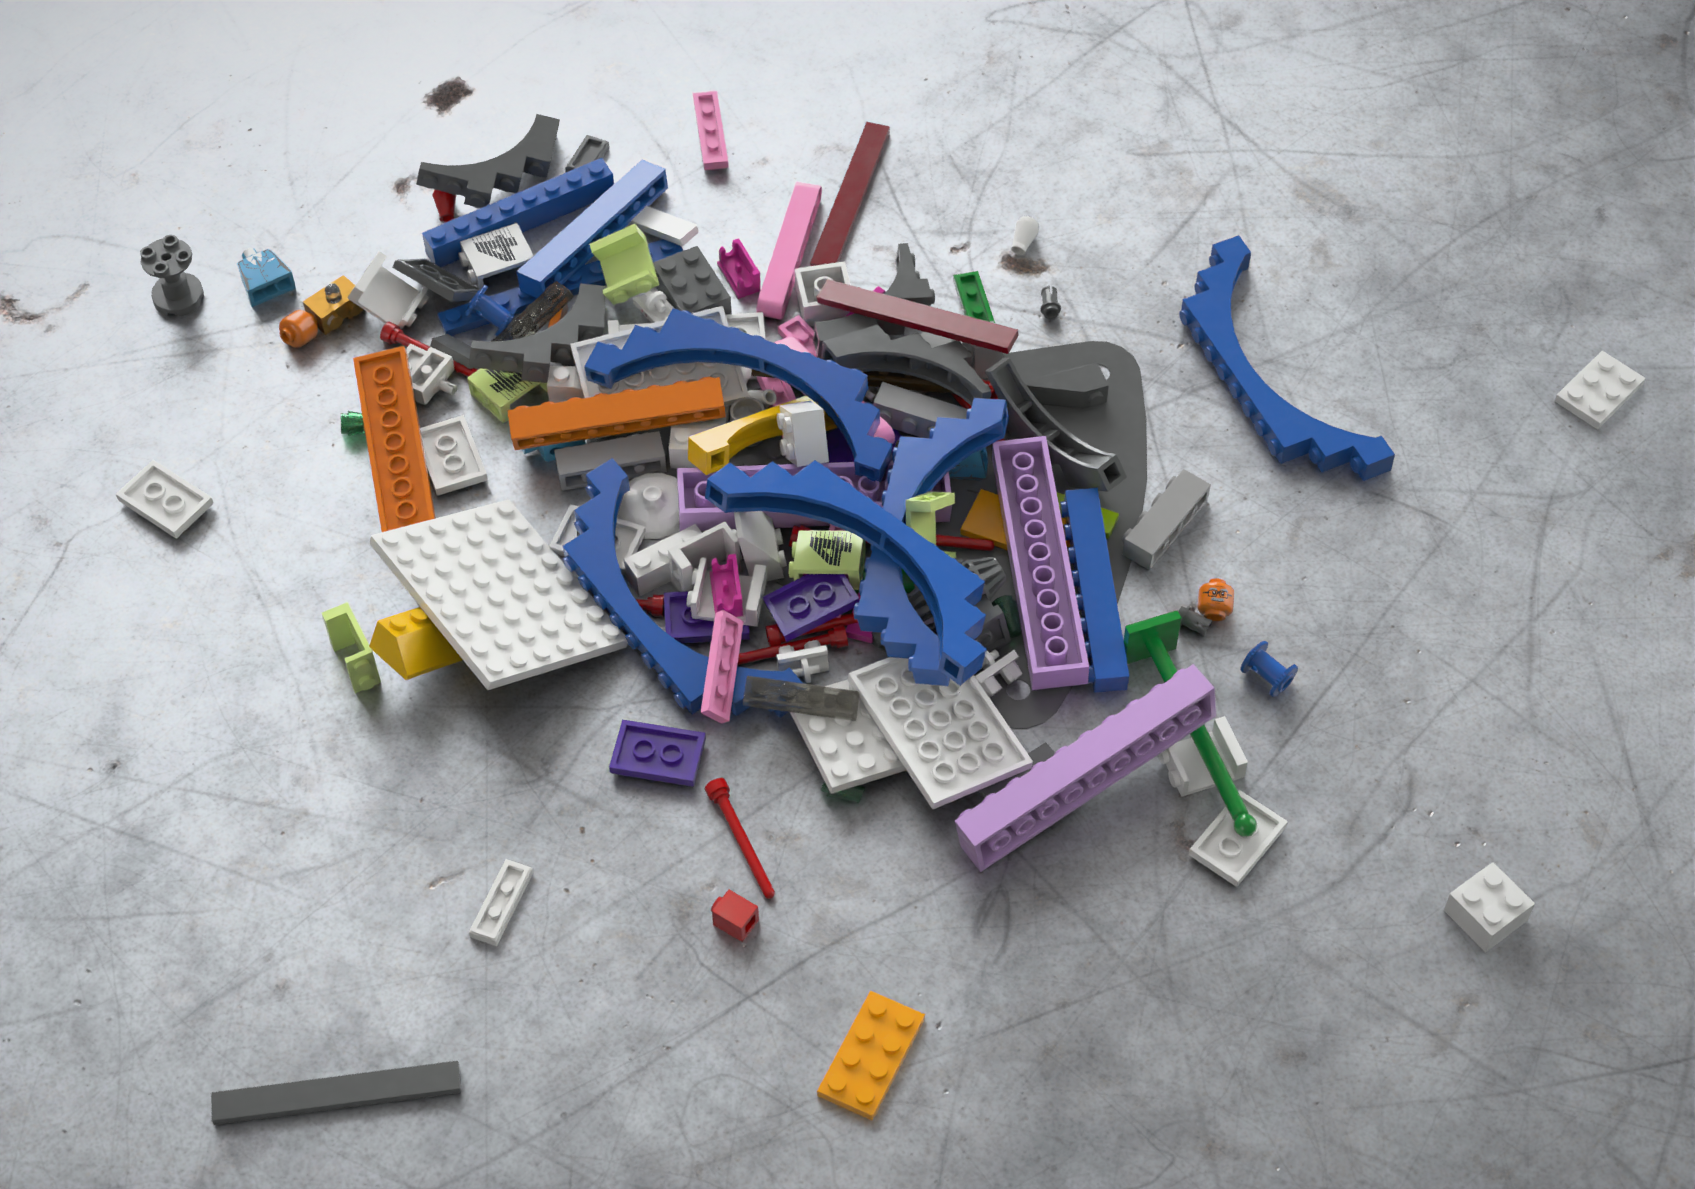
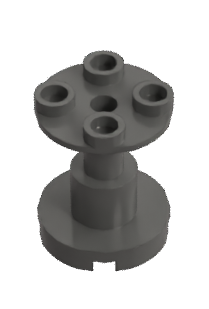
[140,234,204,317]

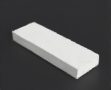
[630,206,699,246]
[469,859,533,946]

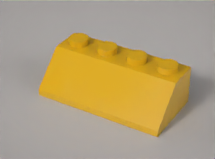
[369,607,463,680]

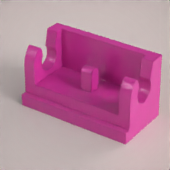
[717,238,761,299]
[709,554,743,617]

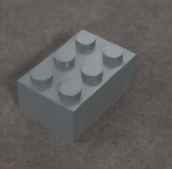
[653,245,732,315]

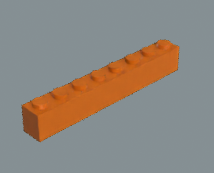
[507,377,726,450]

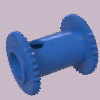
[465,285,517,336]
[1240,641,1298,697]

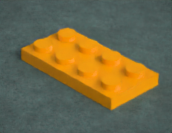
[817,990,925,1121]

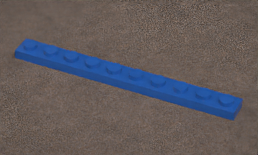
[437,239,684,336]

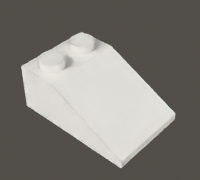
[669,406,730,468]
[734,511,787,581]

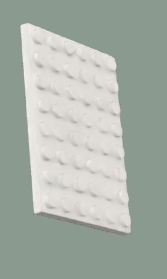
[369,499,628,690]

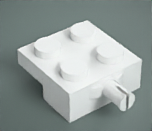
[406,344,458,405]

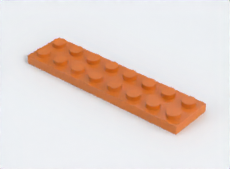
[353,346,436,532]

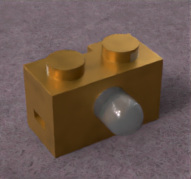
[303,275,364,335]

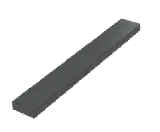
[211,1061,461,1125]

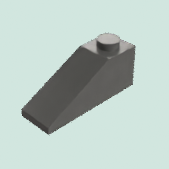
[1024,362,1109,408]

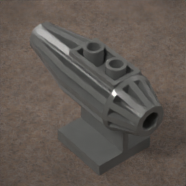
[871,557,1011,653]

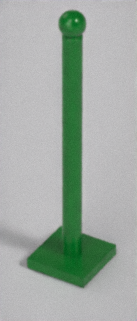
[1123,610,1257,837]

